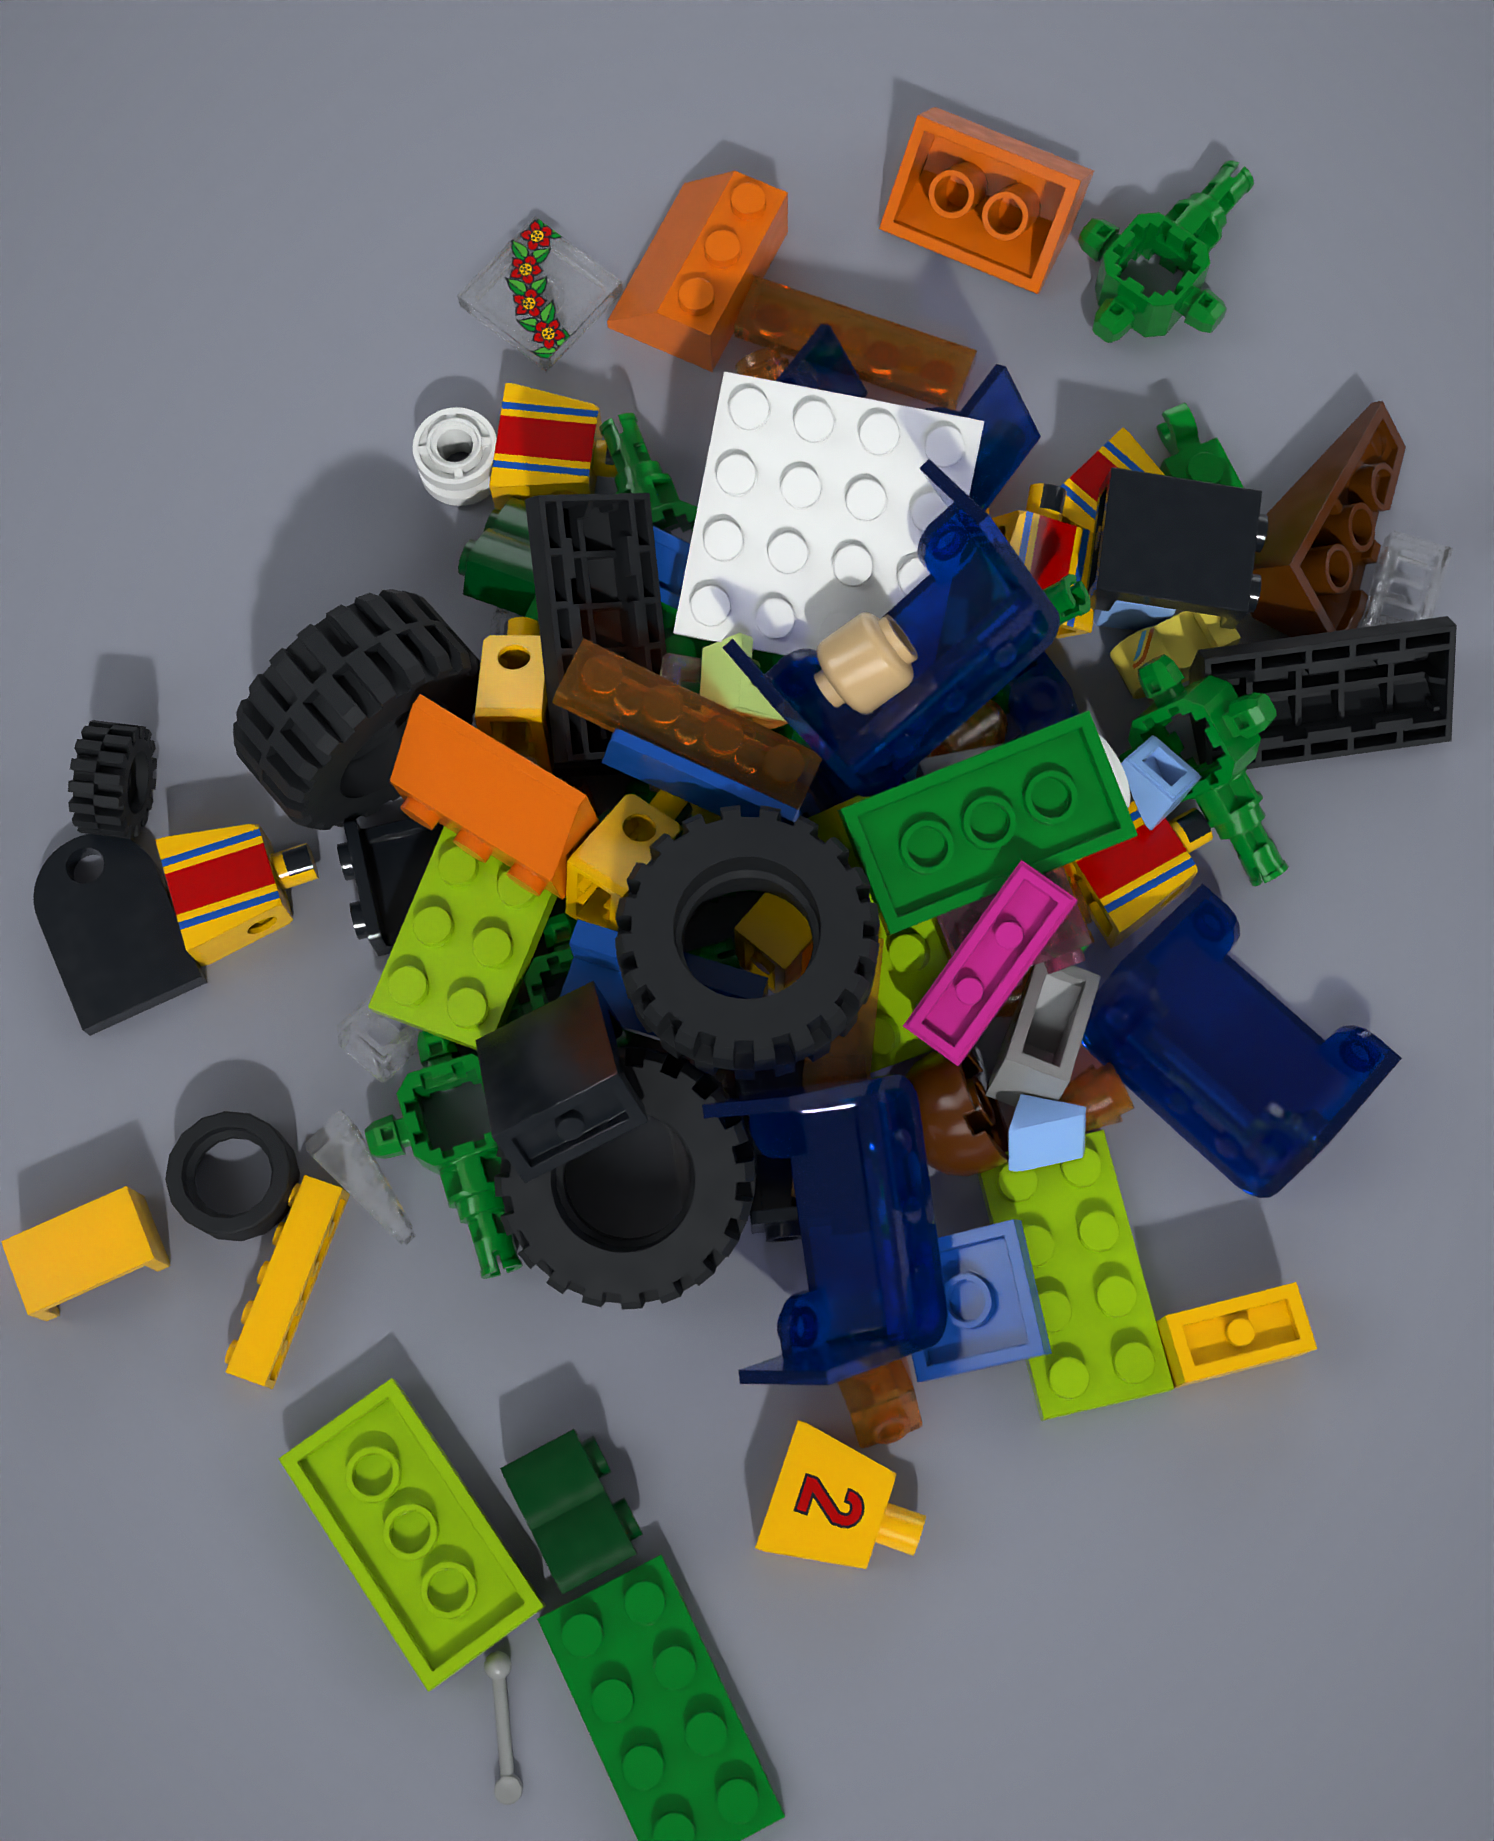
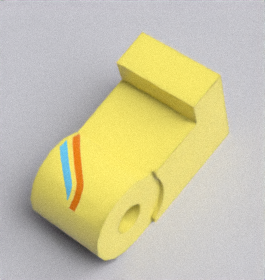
[1110,611,1241,699]

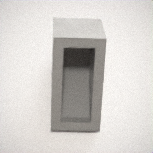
[985,953,1101,1107]

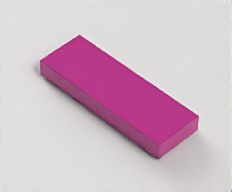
[903,860,1079,1066]

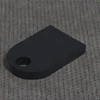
[33,834,208,1036]

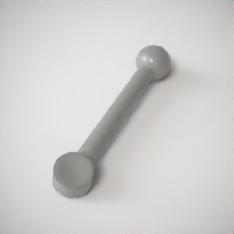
[484,1651,523,1805]

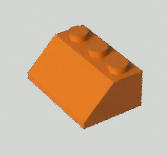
[879,107,1094,294]
[607,171,788,372]
[390,694,600,900]

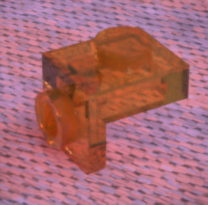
[825,1327,923,1449]

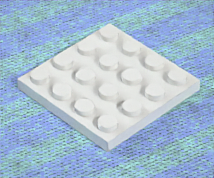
[673,372,984,684]

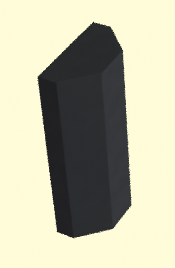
[525,493,674,763]
[1189,616,1457,769]

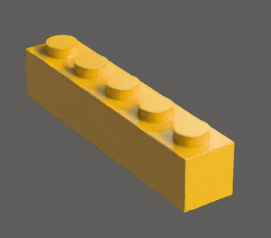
[225,1175,350,1389]

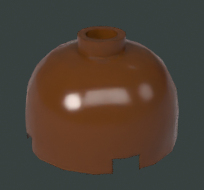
[892,1050,1009,1177]

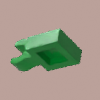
[1156,402,1244,488]

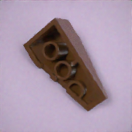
[1249,401,1406,637]

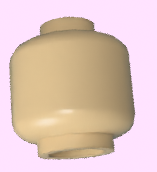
[814,612,918,714]

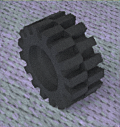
[68,720,157,839]

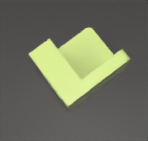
[698,633,791,737]

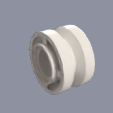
[413,407,497,506]

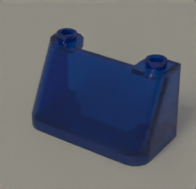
[1081,883,1402,1198]

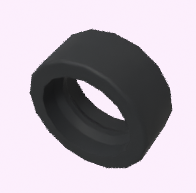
[165,1111,300,1241]

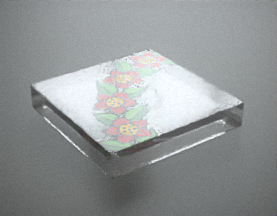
[457,216,623,372]

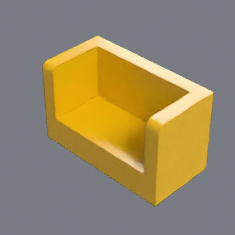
[734,892,813,994]
[1,1186,171,1321]
[1156,1282,1317,1389]

